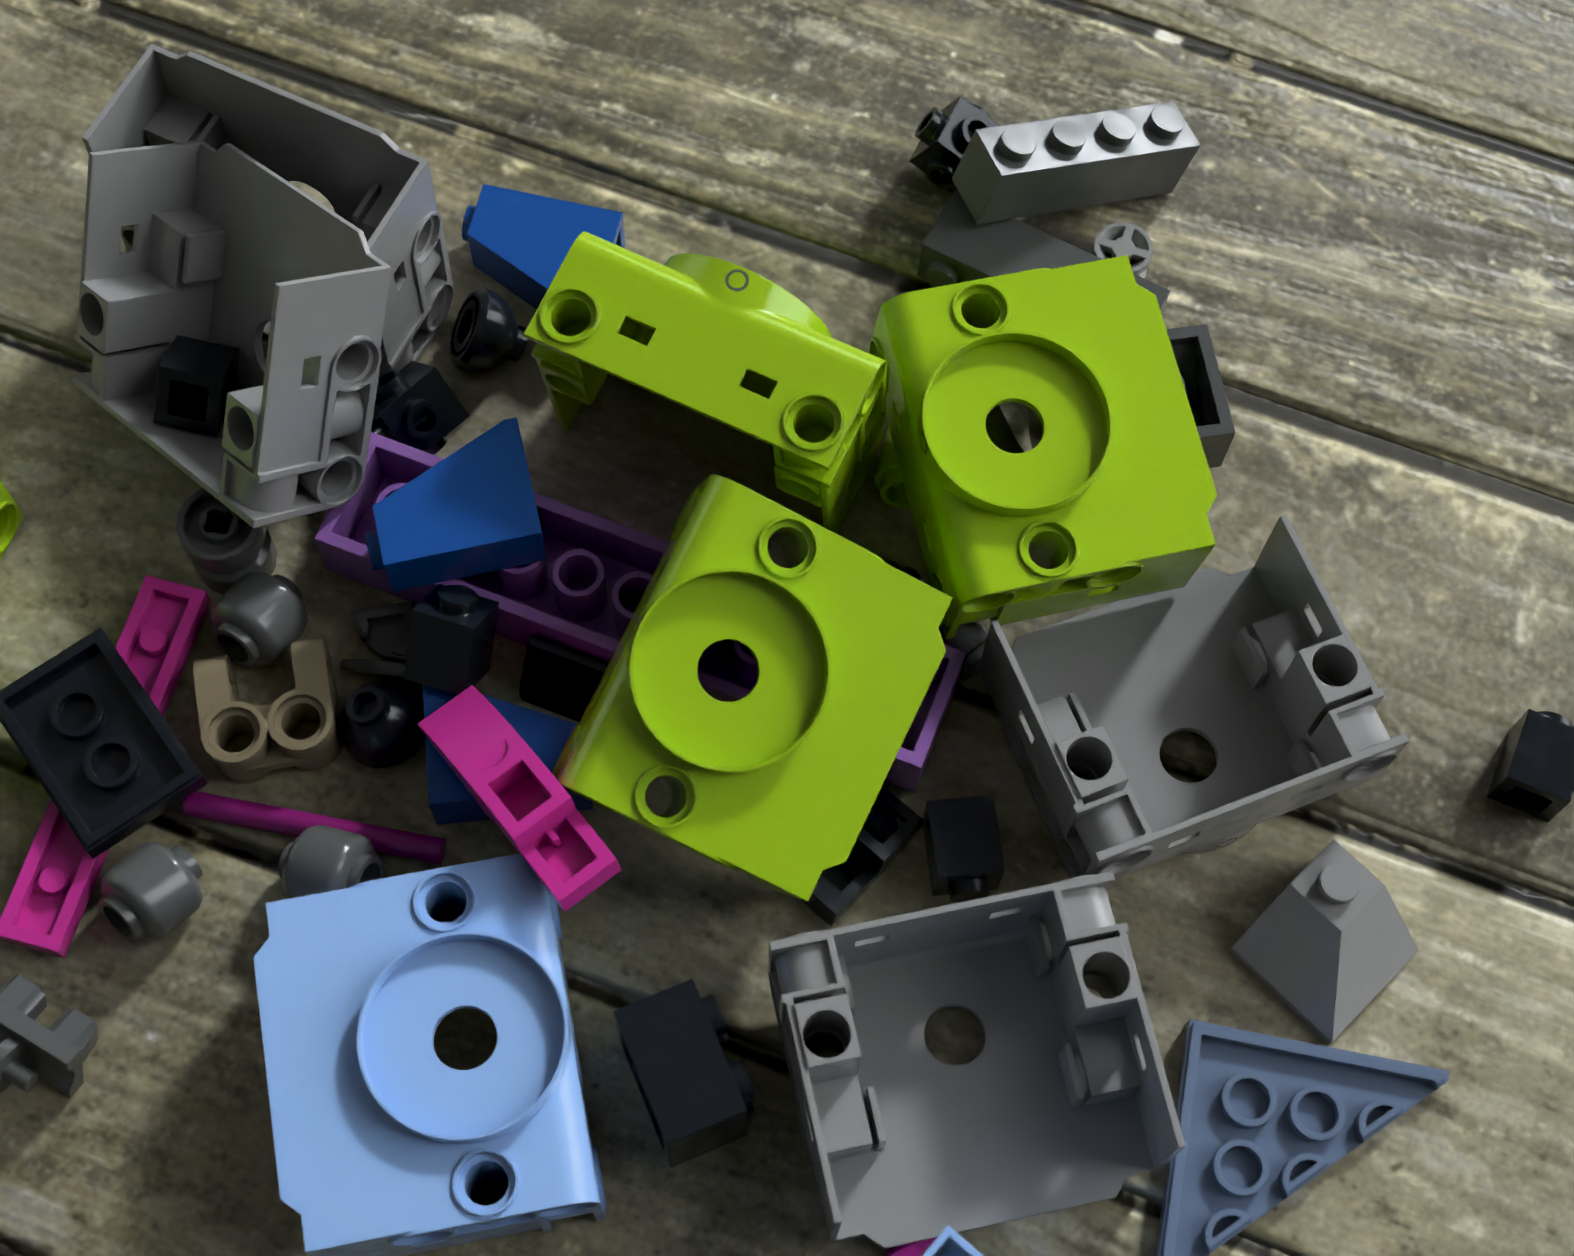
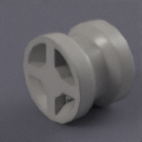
[1092,222,1153,279]

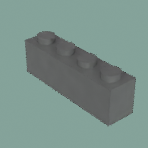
[952,101,1201,224]
[918,190,1170,314]

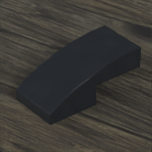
[800,785,925,926]

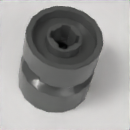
[176,488,277,595]

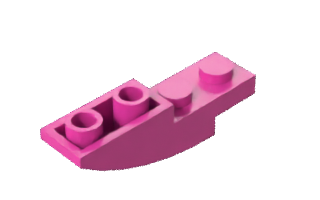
[418,685,622,912]

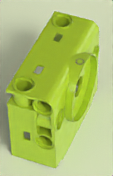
[524,232,887,534]
[869,255,1218,639]
[552,474,953,901]

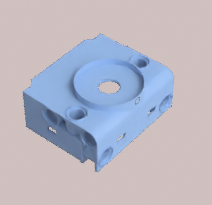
[253,854,607,1256]

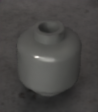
[210,572,308,667]
[278,825,384,899]
[98,842,203,942]

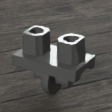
[0,974,98,1098]

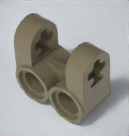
[193,636,343,784]

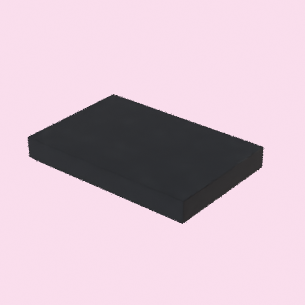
[0,627,208,859]

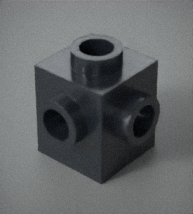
[909,96,1000,193]
[371,361,469,455]

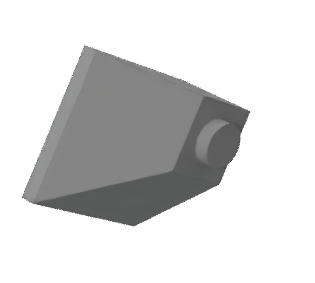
[1229,839,1419,1045]

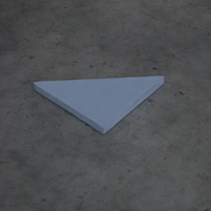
[1155,1019,1449,1256]

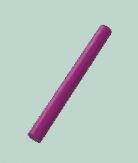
[183,791,446,865]

